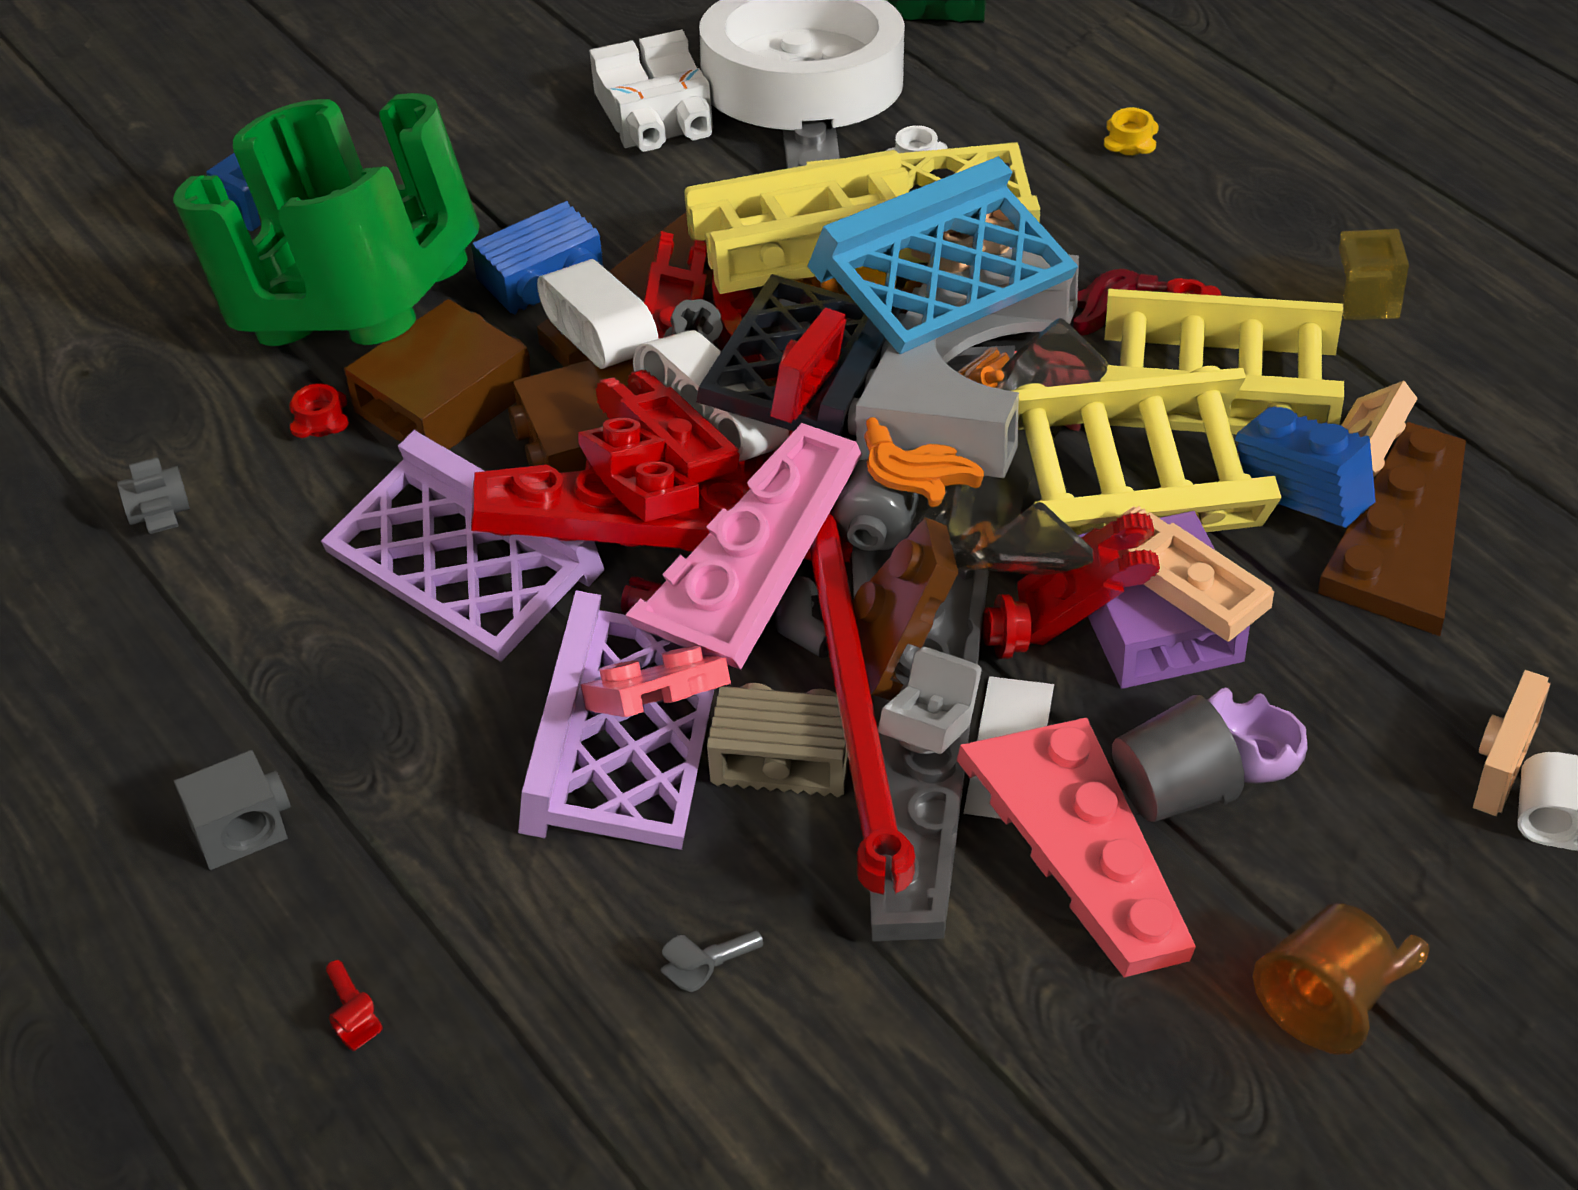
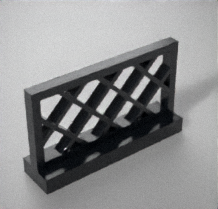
[696,274,904,439]

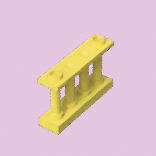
[1100,289,1344,435]
[1012,366,1281,553]

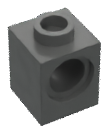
[174,750,291,870]

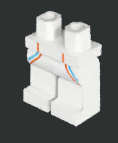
[589,29,713,152]

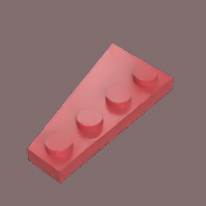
[956,718,1196,977]

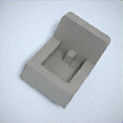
[878,647,981,754]

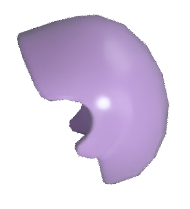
[1207,687,1308,783]

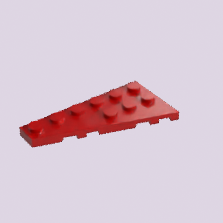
[471,450,853,562]

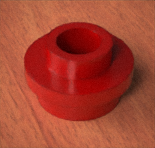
[982,594,1031,659]

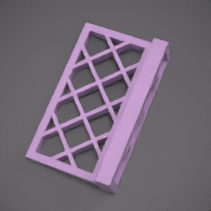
[321,430,605,662]
[518,590,715,850]

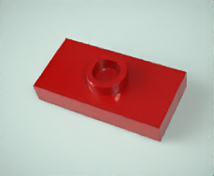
[771,307,846,423]

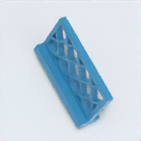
[807,156,1078,354]

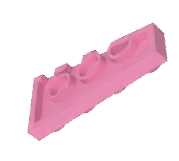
[625,423,862,670]

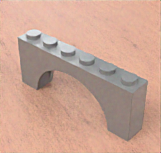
[848,249,1079,478]

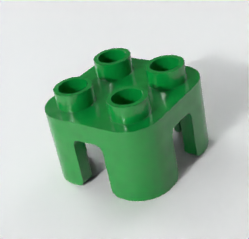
[173,93,480,346]

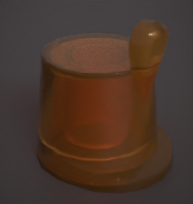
[1252,903,1430,1054]

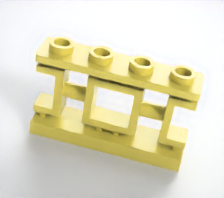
[684,150,914,294]

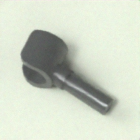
[661,930,763,992]

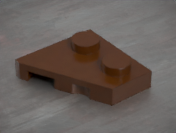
[852,517,958,701]

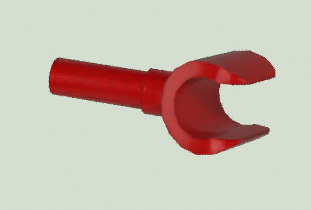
[326,960,383,1051]

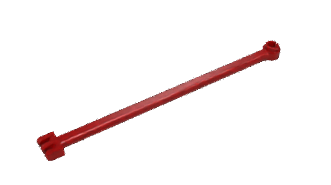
[758,350,915,895]

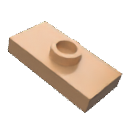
[1473,670,1550,816]

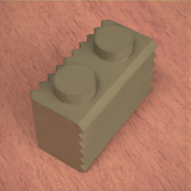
[707,683,849,798]

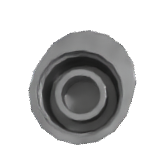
[1112,695,1244,822]

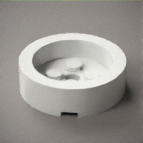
[699,0,905,130]

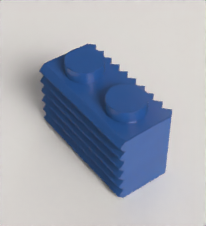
[471,201,603,314]
[1234,406,1376,528]

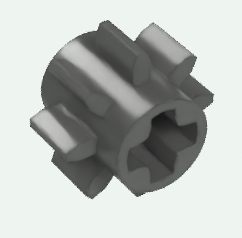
[117,457,190,534]

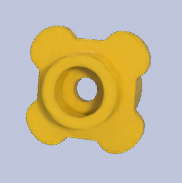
[1104,108,1158,155]

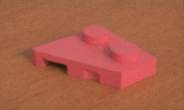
[580,646,731,717]

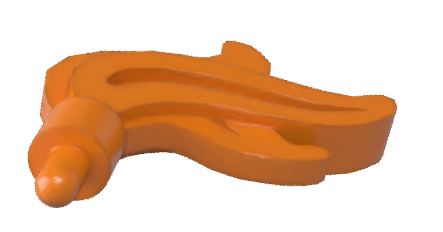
[957,347,1010,388]
[864,417,984,507]

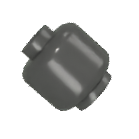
[831,459,919,551]

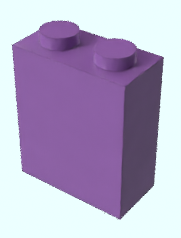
[1073,511,1250,689]

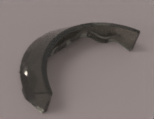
[911,318,1108,575]

